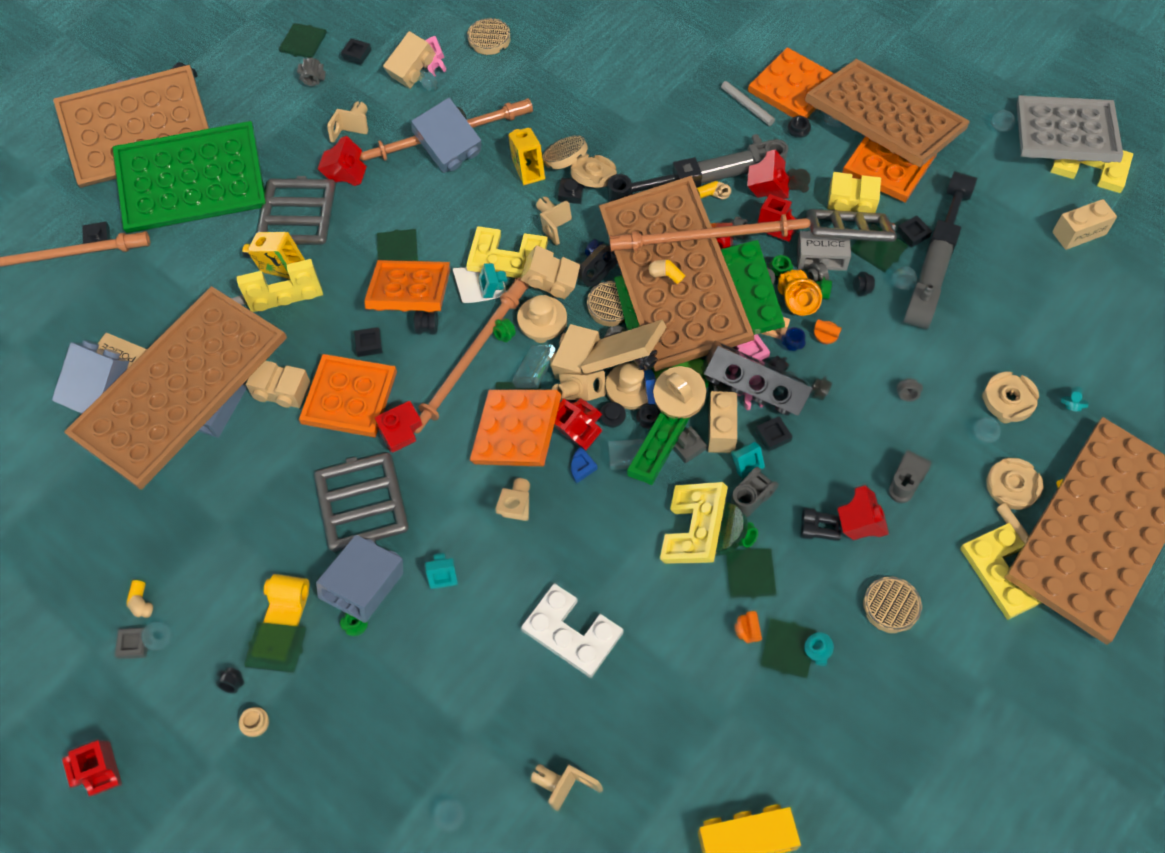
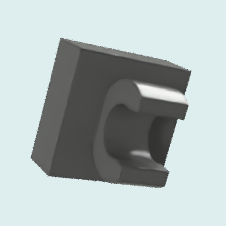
[673,426,707,464]

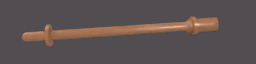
[360,98,533,161]
[610,214,811,252]
[0,231,150,267]
[414,277,529,434]

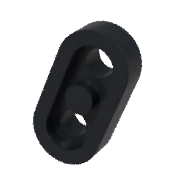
[577,243,618,287]

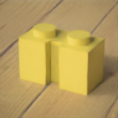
[827,172,881,213]

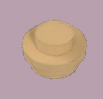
[239,707,269,737]

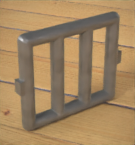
[257,176,336,245]
[806,209,897,242]
[314,453,409,552]

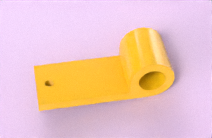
[252,574,309,662]

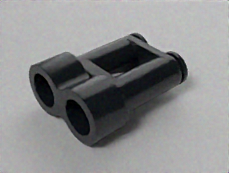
[800,507,841,541]

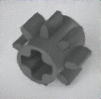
[297,58,326,86]

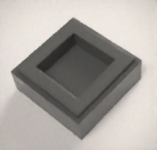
[114,627,150,659]

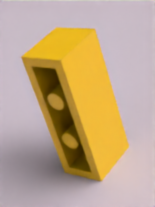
[697,804,801,853]

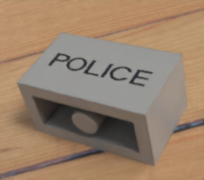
[797,231,851,271]

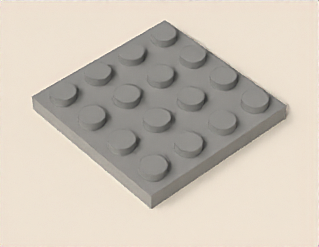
[1017,95,1123,163]

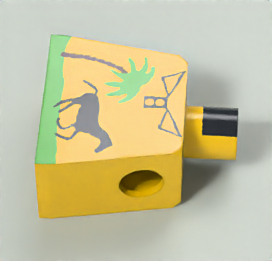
[508,128,545,185]
[242,232,305,279]

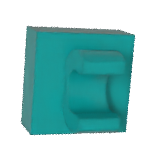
[478,264,507,298]
[731,442,765,479]
[425,553,458,589]

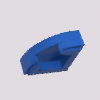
[644,370,656,404]
[571,447,597,484]

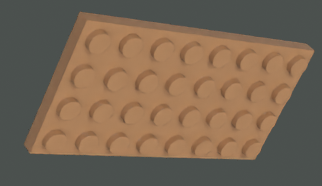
[599,176,754,372]
[64,286,287,490]
[1004,417,1165,645]

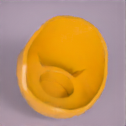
[777,269,822,316]

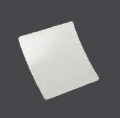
[453,267,507,303]

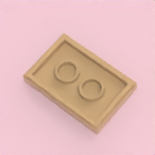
[581,320,666,374]

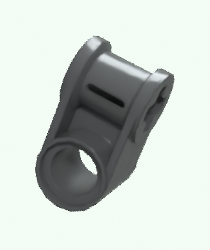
[889,450,933,503]
[729,467,779,518]

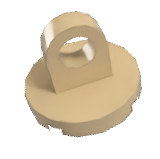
[653,366,706,419]

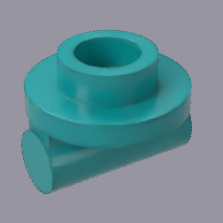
[1061,387,1089,411]
[805,632,834,666]

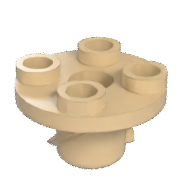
[517,295,567,343]
[606,362,648,410]

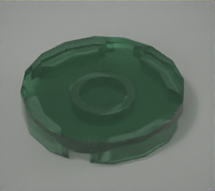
[715,502,748,556]

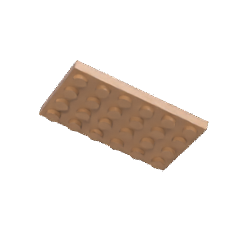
[805,59,970,167]
[53,65,209,188]

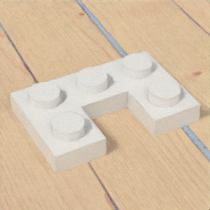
[521,583,624,678]

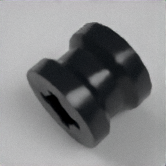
[414,310,438,335]

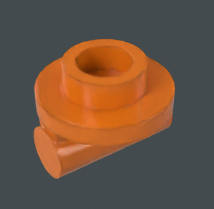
[814,319,842,344]
[735,611,762,644]

